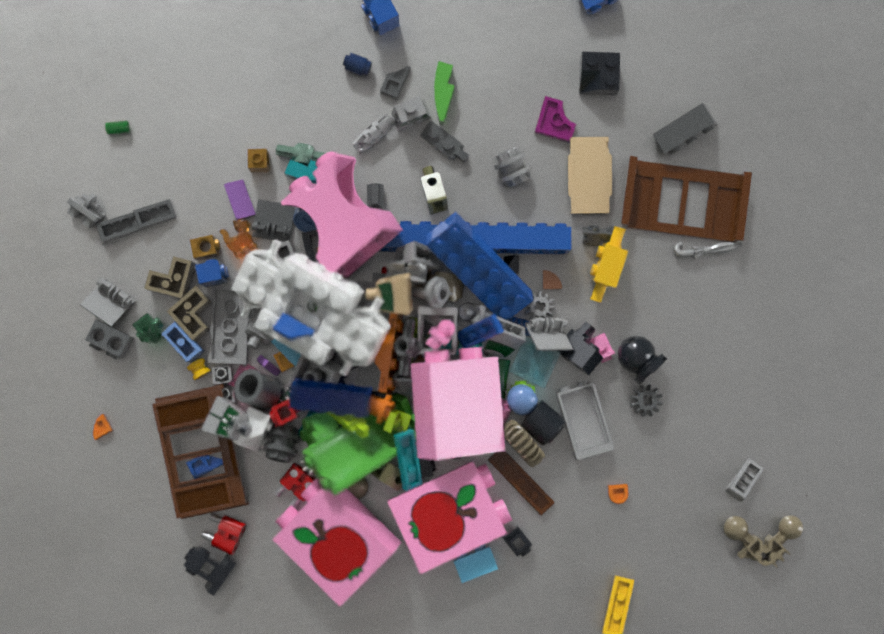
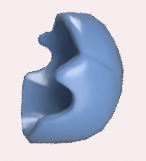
[507,384,538,416]

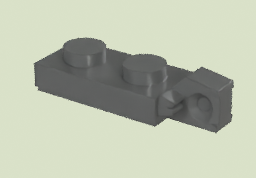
[420,120,469,163]

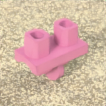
[426,320,455,350]

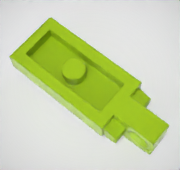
[323,395,369,439]

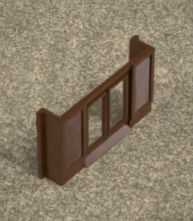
[621,156,752,242]
[152,384,249,519]

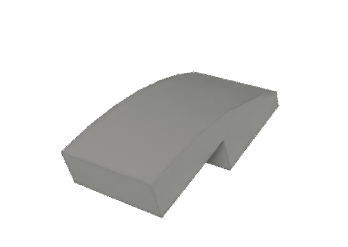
[211,364,237,404]

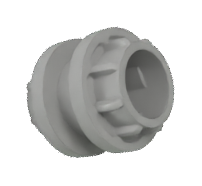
[494,147,532,187]

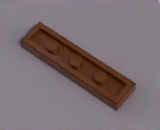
[488,451,555,516]

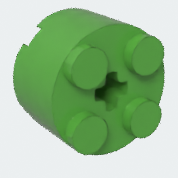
[300,411,339,448]

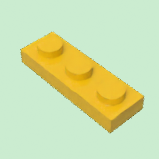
[602,575,635,634]

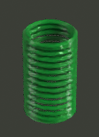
[105,120,130,135]

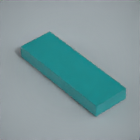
[394,429,423,491]

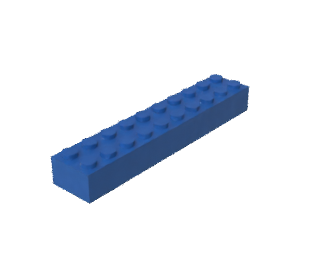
[378,221,571,255]

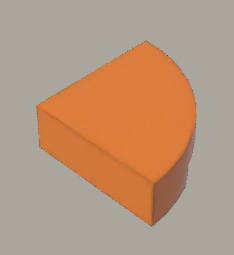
[93,414,113,440]

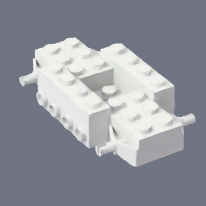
[232,240,391,376]

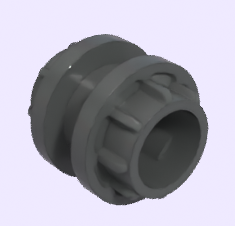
[263,424,301,463]

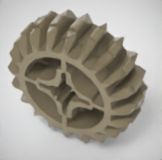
[503,420,545,467]

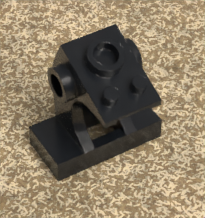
[184,546,236,596]

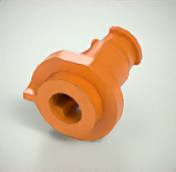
[351,389,395,425]

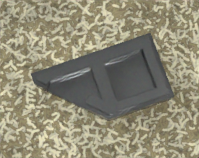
[380,66,411,100]

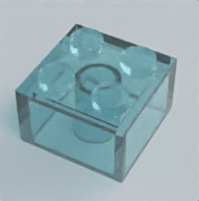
[508,337,561,388]

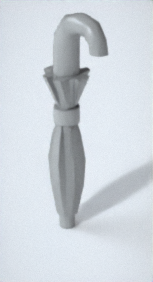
[674,242,742,259]

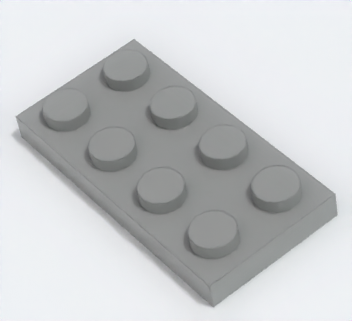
[207,286,250,365]

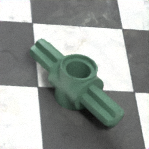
[275,143,326,166]

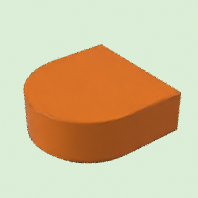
[608,484,628,504]

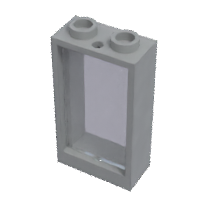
[556,380,614,460]

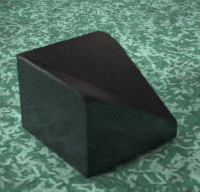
[503,254,519,275]

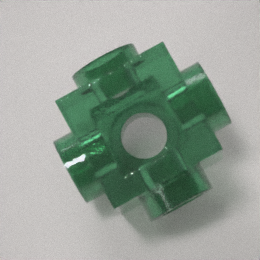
[132,313,164,344]

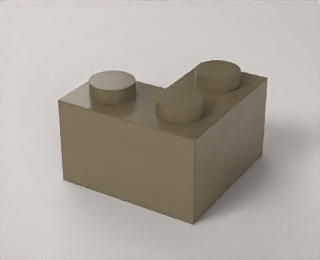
[144,256,196,299]
[167,286,211,342]

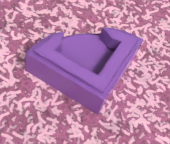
[257,354,281,376]

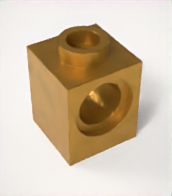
[247,149,270,172]
[190,235,221,260]

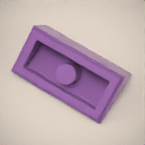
[224,179,256,221]

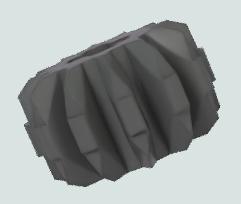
[630,384,663,417]

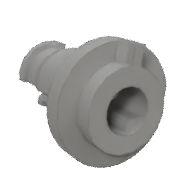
[411,277,453,307]

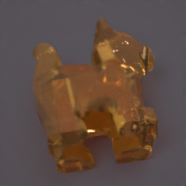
[220,219,258,259]

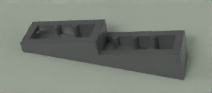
[96,199,176,244]

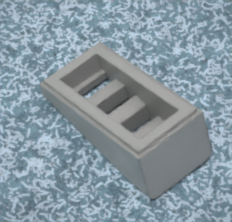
[725,458,765,502]

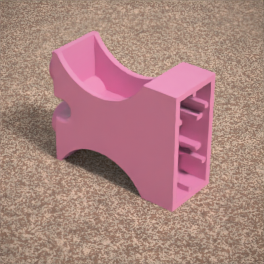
[281,151,403,278]

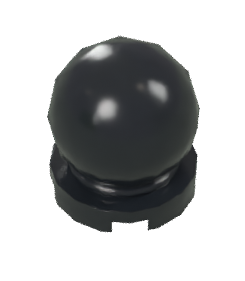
[618,336,667,385]

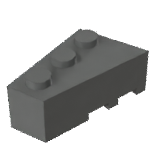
[653,103,717,155]

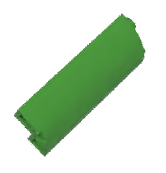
[302,393,416,495]

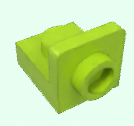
[383,409,412,433]

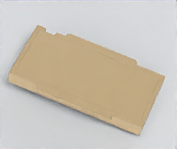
[568,137,612,214]

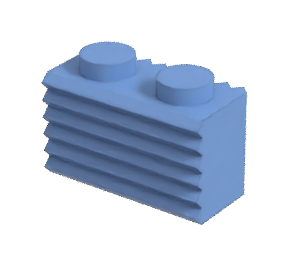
[162,321,204,363]

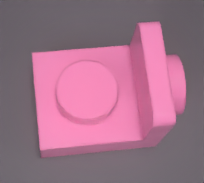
[590,333,615,363]

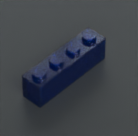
[289,379,373,418]

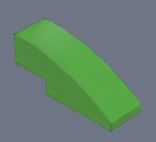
[434,61,455,125]

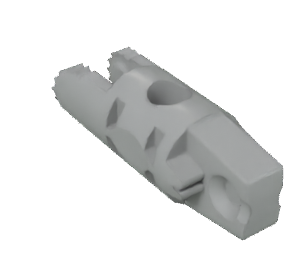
[352,114,396,153]

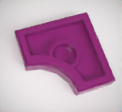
[534,96,576,143]

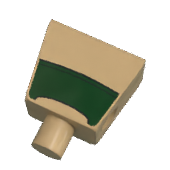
[366,273,413,315]

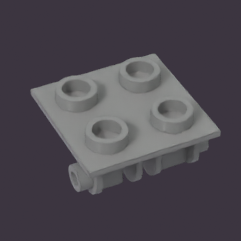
[80,278,135,327]
[525,317,573,351]

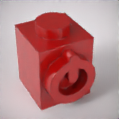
[269,399,301,427]

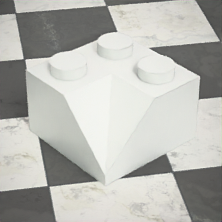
[233,406,275,452]

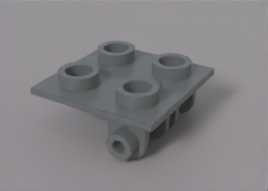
[252,199,295,242]

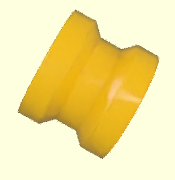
[187,358,211,381]

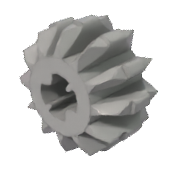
[524,291,556,320]

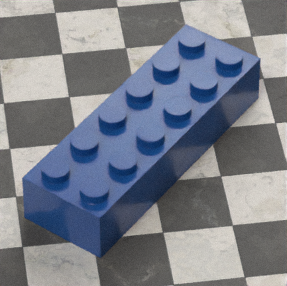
[426,212,533,320]

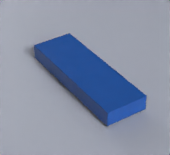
[458,314,504,348]

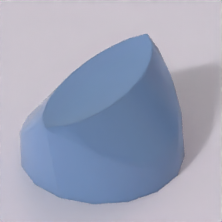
[293,208,317,232]

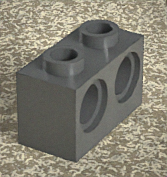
[85,319,134,359]

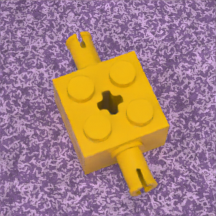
[590,226,628,303]

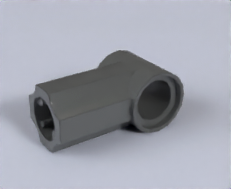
[367,183,384,210]

